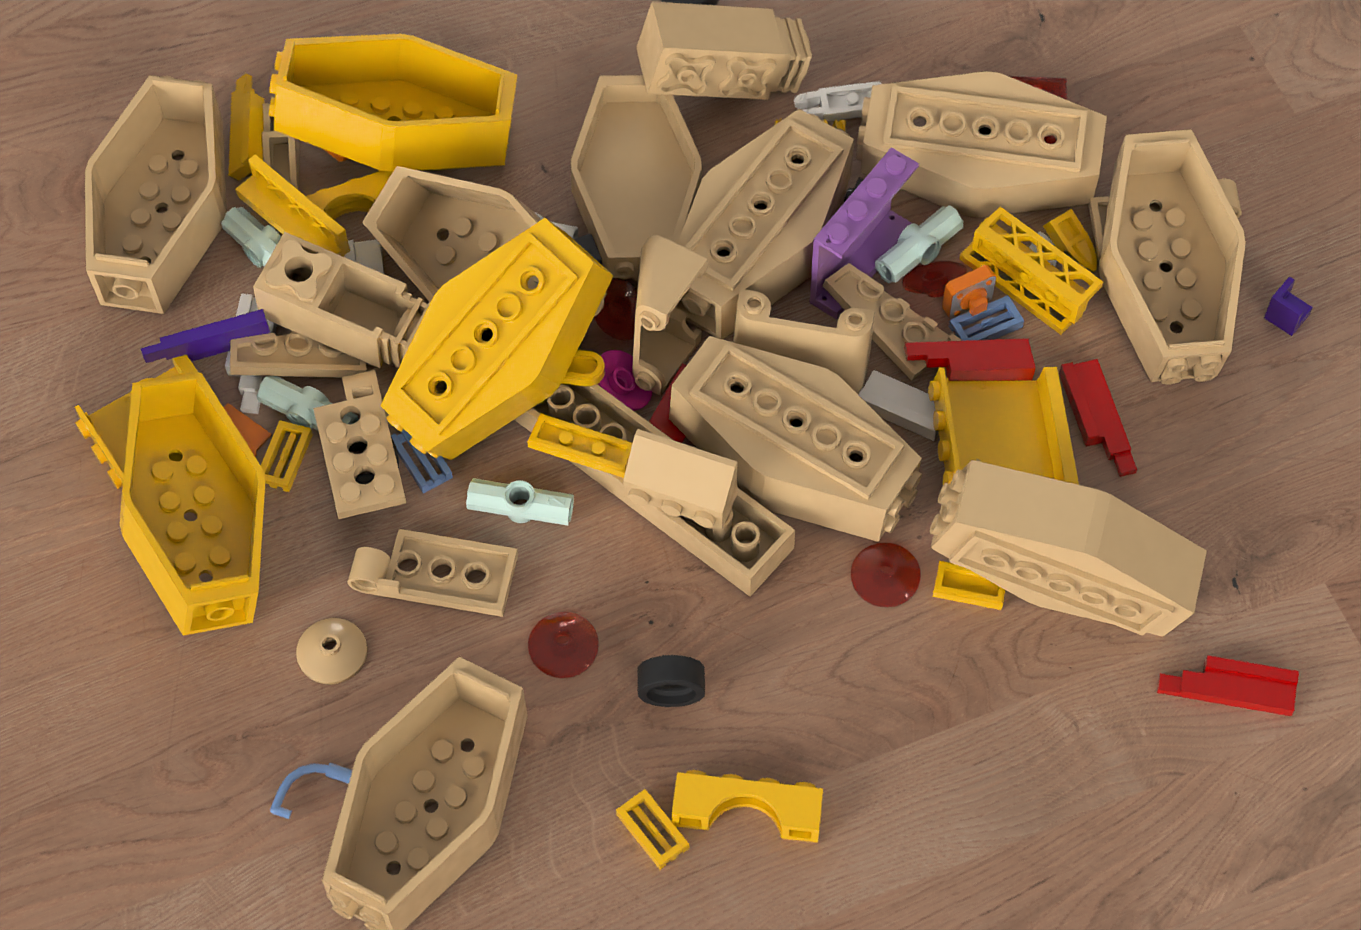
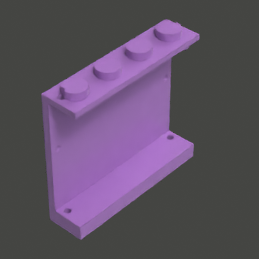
[810,147,919,320]

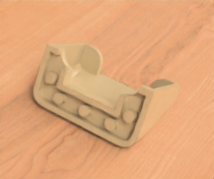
[632,235,708,396]
[733,289,875,394]

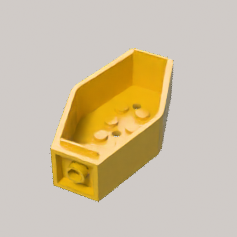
[269,34,518,172]
[380,218,613,460]
[120,372,266,636]

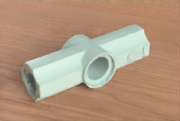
[875,205,963,284]
[221,207,281,268]
[257,376,359,430]
[466,478,574,526]

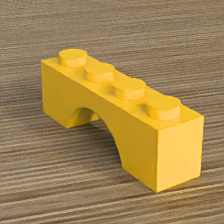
[306,170,393,220]
[672,770,823,843]

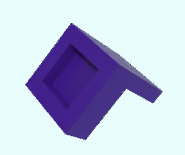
[1264,276,1313,336]

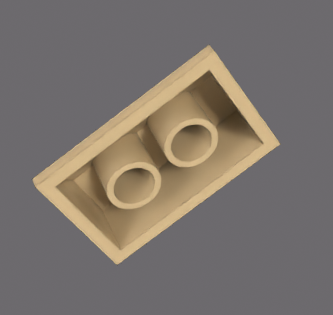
[623,429,738,529]

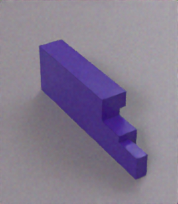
[141,309,271,363]

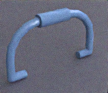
[270,763,352,819]

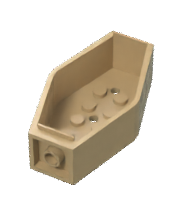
[856,71,1107,218]
[85,75,227,314]
[676,109,854,339]
[1099,129,1246,385]
[362,166,607,339]
[669,336,923,542]
[930,459,1207,637]
[322,657,528,930]

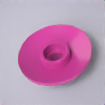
[597,350,652,411]

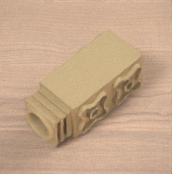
[636,2,812,100]
[253,232,431,368]

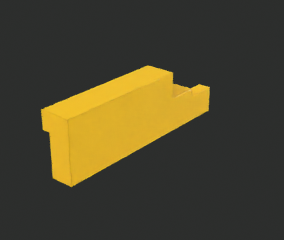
[228,73,265,180]

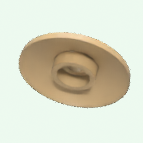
[296,618,367,684]

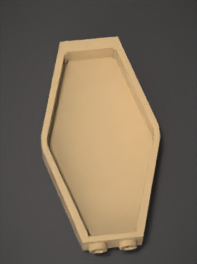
[571,75,702,281]

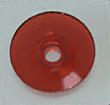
[901,261,967,298]
[594,278,637,341]
[851,543,921,607]
[528,612,599,678]

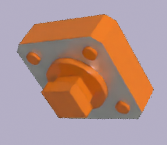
[942,265,996,319]

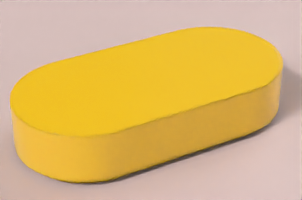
[561,350,605,386]

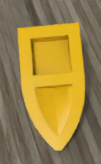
[1043,209,1097,271]

